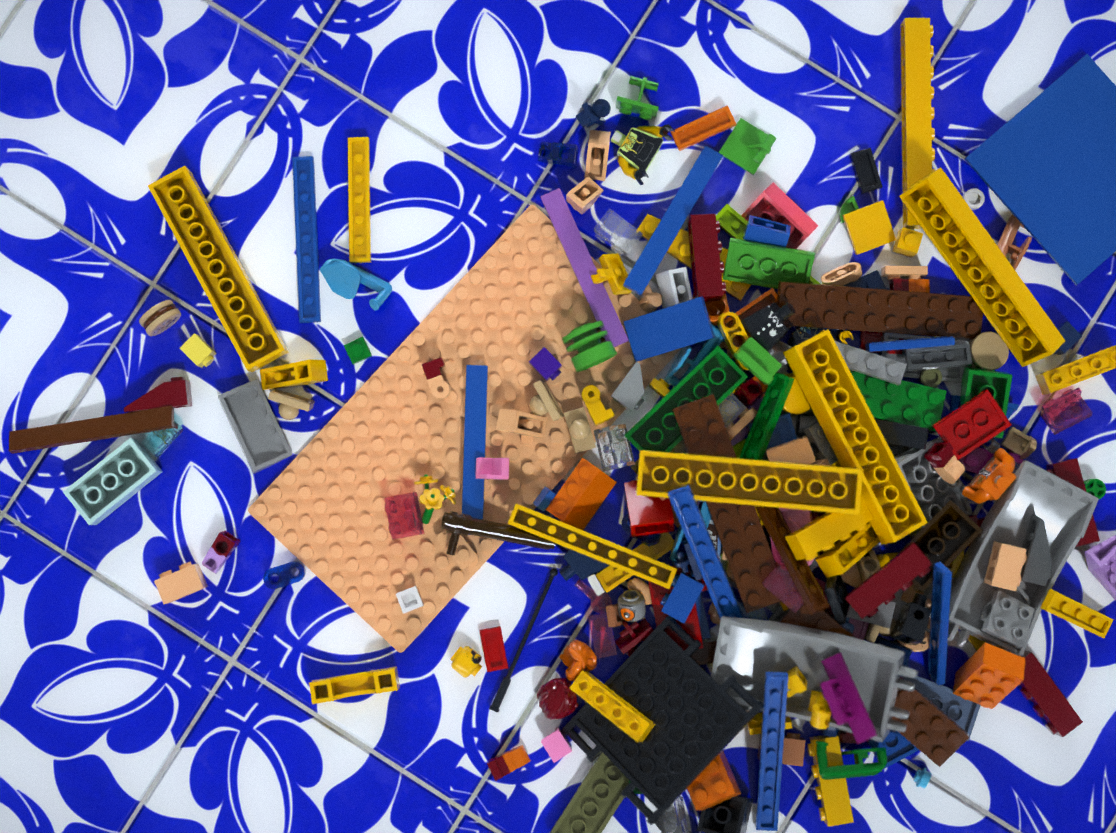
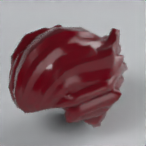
[537,678,578,720]

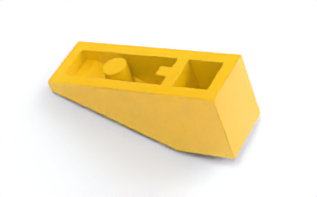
[260,359,328,390]

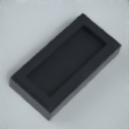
[849,148,883,194]

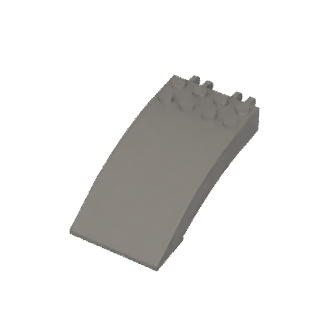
[948,460,1099,656]
[711,616,917,742]

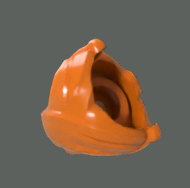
[559,639,597,681]

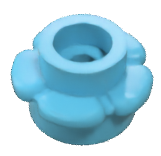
[913,768,932,789]

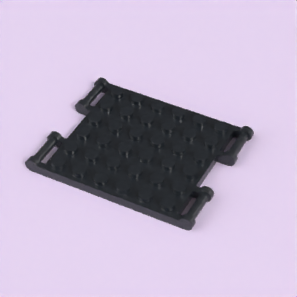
[561,615,765,826]

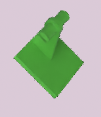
[616,76,659,120]
[719,118,777,175]

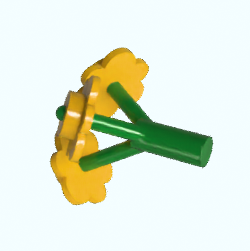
[414,474,456,524]

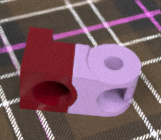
[202,530,241,574]

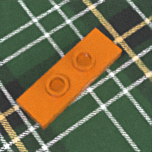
[670,105,736,152]

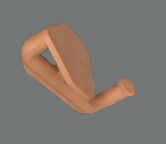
[997,215,1032,270]

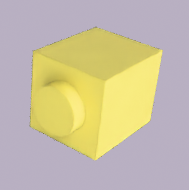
[180,333,217,368]

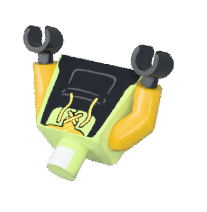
[610,125,675,185]

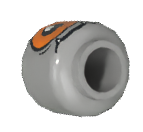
[617,590,646,623]

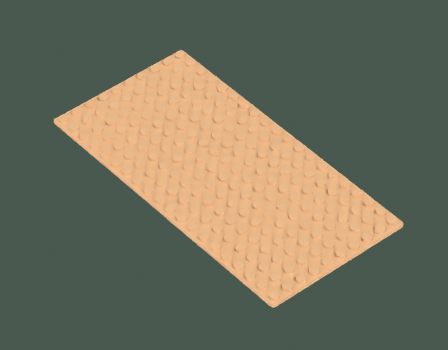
[248,205,682,653]

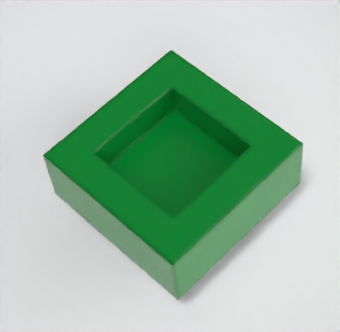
[344,336,372,365]

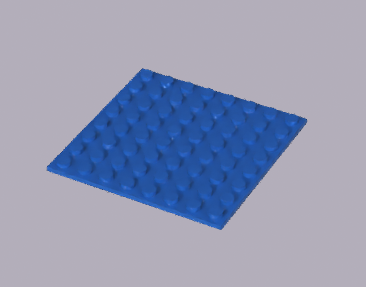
[964,54,1116,285]

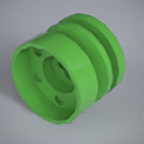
[562,321,617,372]

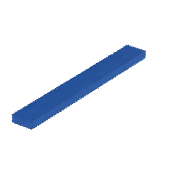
[623,145,723,296]
[292,156,321,323]
[462,365,488,535]
[668,485,744,620]
[755,672,788,831]

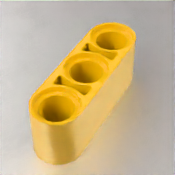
[717,312,748,370]

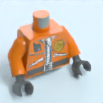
[949,438,1016,504]

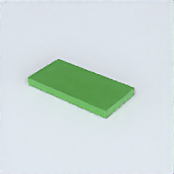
[723,238,815,289]

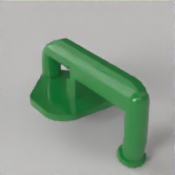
[815,741,887,780]

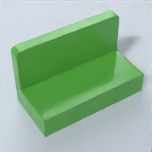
[733,337,782,385]

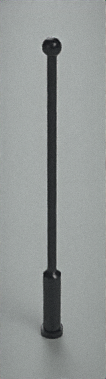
[489,568,558,713]

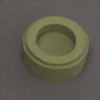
[919,369,942,388]

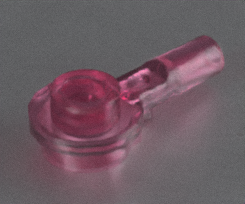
[574,579,612,613]

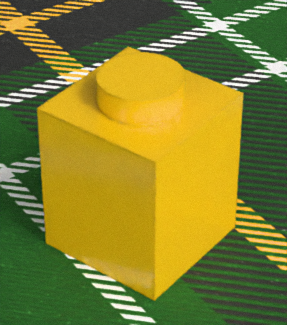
[892,227,923,258]

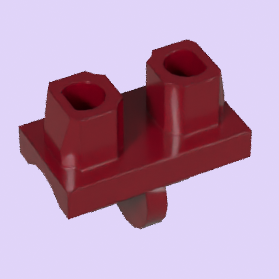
[614,618,654,657]

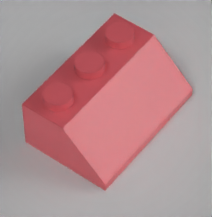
[741,182,819,249]

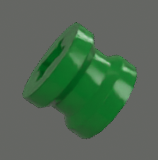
[1084,479,1106,499]

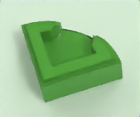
[839,196,859,223]

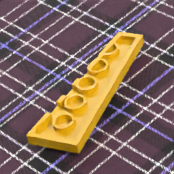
[636,214,751,301]

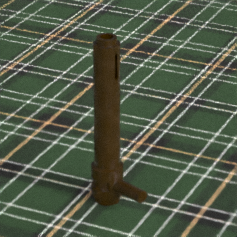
[441,511,556,555]

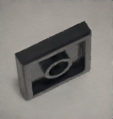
[825,574,849,625]

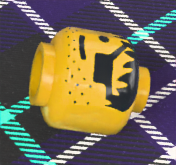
[450,646,482,678]

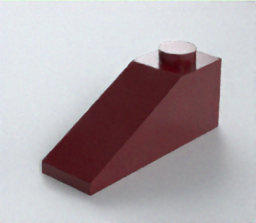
[124,377,192,413]

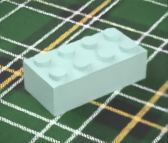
[63,438,163,525]

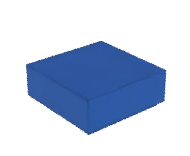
[533,486,556,511]

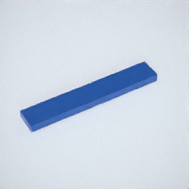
[927,562,952,685]

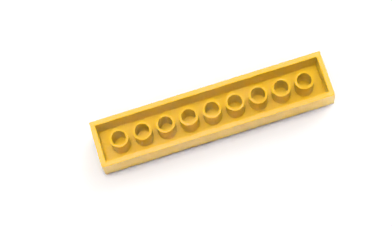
[148,166,289,372]
[899,167,1065,367]
[783,329,928,545]
[636,450,863,514]

